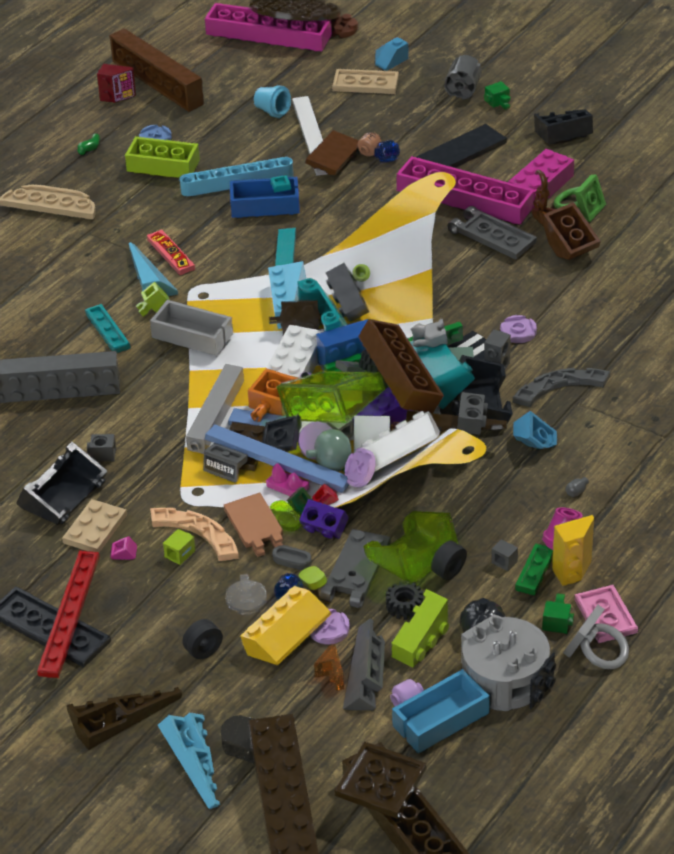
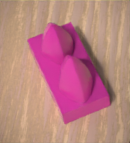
[266,463,310,496]

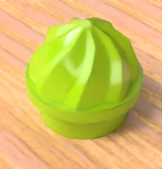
[352,264,370,282]

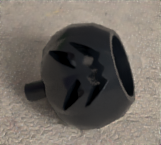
[459,598,506,633]

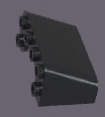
[451,355,513,424]

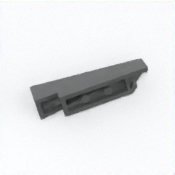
[343,618,385,710]

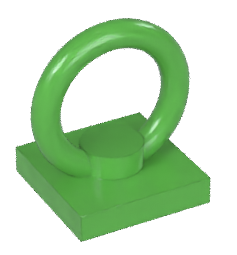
[553,175,606,222]

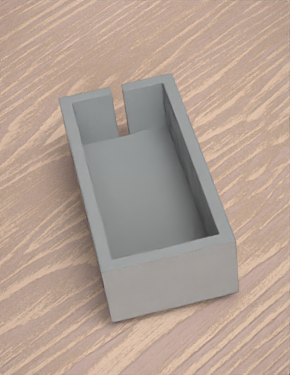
[150,300,233,356]

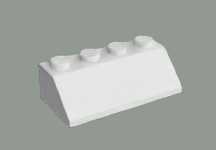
[361,411,440,472]

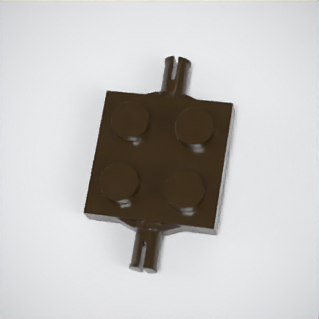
[269,299,323,336]

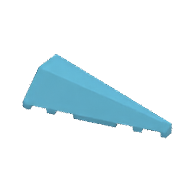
[129,242,178,296]
[158,713,220,809]

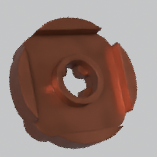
[331,14,358,38]

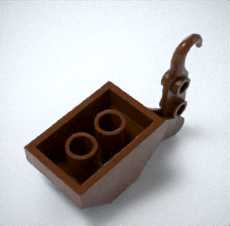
[531,170,601,260]

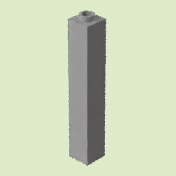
[186,364,244,454]

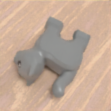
[410,319,448,347]

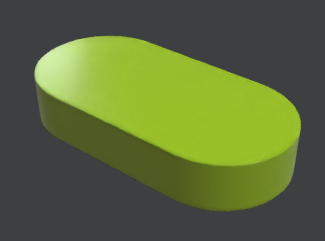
[299,566,327,590]

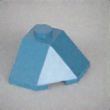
[375,37,409,71]
[513,411,557,449]

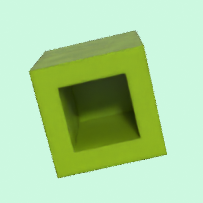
[163,529,195,565]

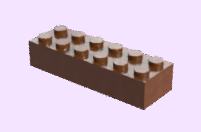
[358,319,444,413]

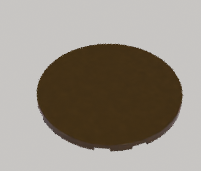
[249,0,341,21]

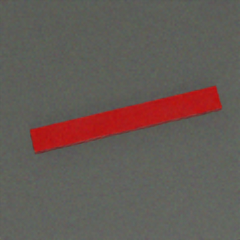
[37,550,100,678]

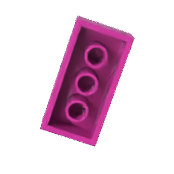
[508,149,574,208]

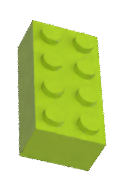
[125,136,200,178]

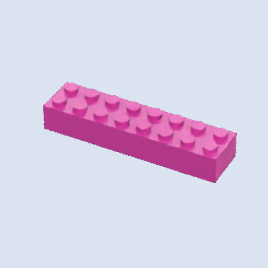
[205,3,332,51]
[396,156,535,225]

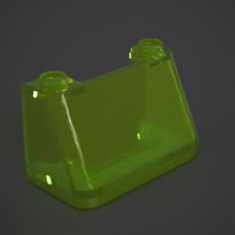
[363,511,458,582]

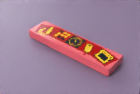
[147,230,195,275]

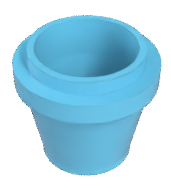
[254,85,291,118]

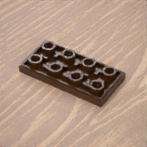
[305,130,359,175]

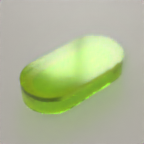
[270,500,301,532]

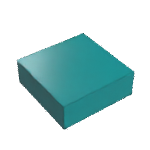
[270,175,291,193]

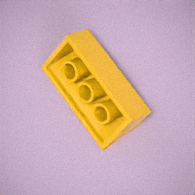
[240,586,331,665]

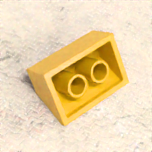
[552,515,594,586]

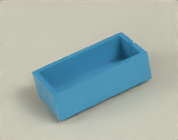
[392,669,489,753]

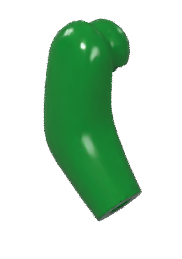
[77,134,100,155]

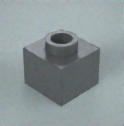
[491,539,518,571]

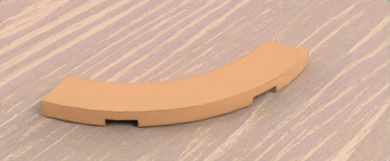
[150,508,239,561]

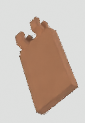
[223,492,283,557]

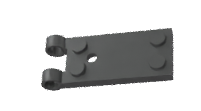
[447,206,537,260]
[320,529,391,609]

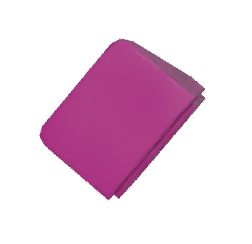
[110,536,137,560]

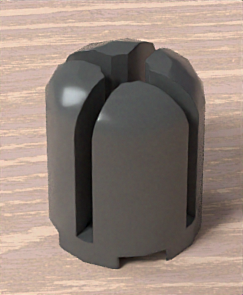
[444,55,482,100]

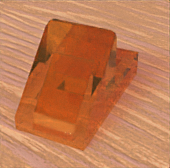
[314,644,344,691]

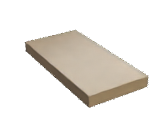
[332,69,399,94]

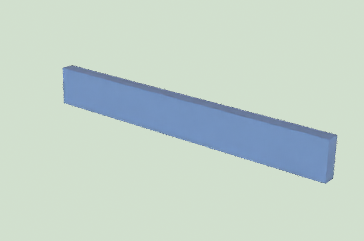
[205,425,350,493]

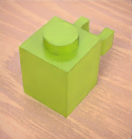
[136,282,170,317]

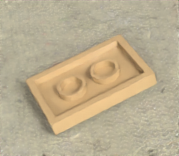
[62,499,127,553]

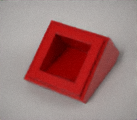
[312,484,339,505]

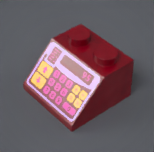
[97,64,136,103]

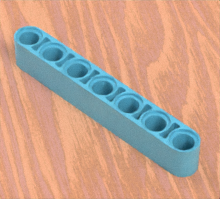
[180,157,293,196]

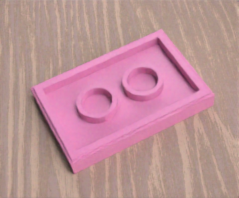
[574,585,638,643]

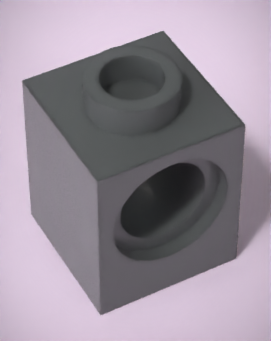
[87,434,116,462]

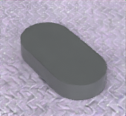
[272,545,312,570]

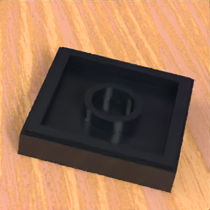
[262,415,302,452]

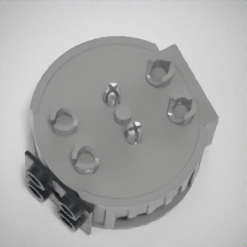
[461,614,556,711]

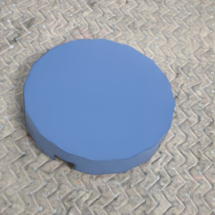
[139,125,172,141]

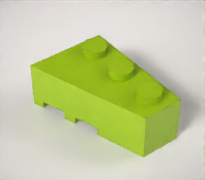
[392,589,449,668]

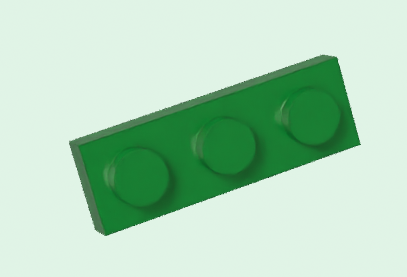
[515,543,553,596]

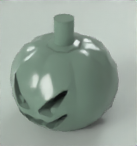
[306,429,351,472]

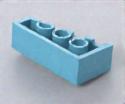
[268,261,307,329]

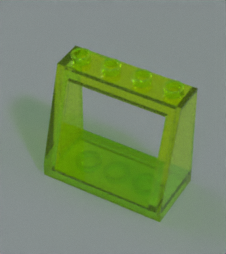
[276,371,385,423]

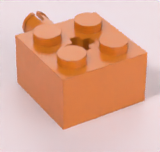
[248,368,300,422]

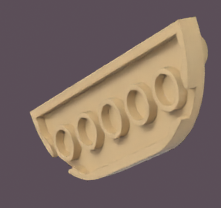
[0,185,96,220]

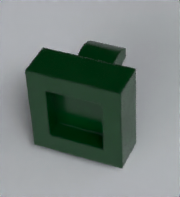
[287,487,314,515]

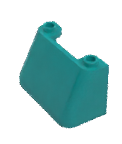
[297,278,348,332]
[410,337,475,410]

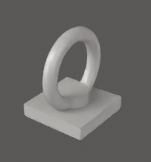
[563,605,629,669]

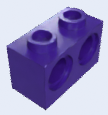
[299,499,349,539]

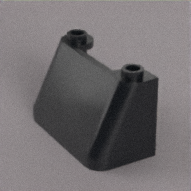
[16,442,108,525]

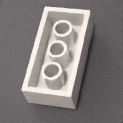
[266,325,324,394]

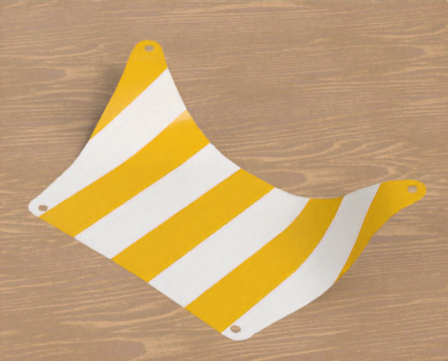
[180,172,486,513]

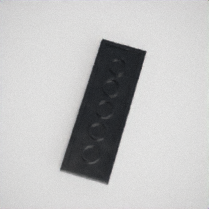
[416,124,507,168]
[0,586,111,668]

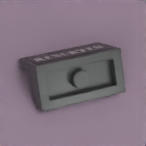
[203,443,248,483]

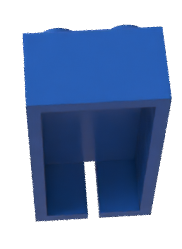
[230,177,300,218]

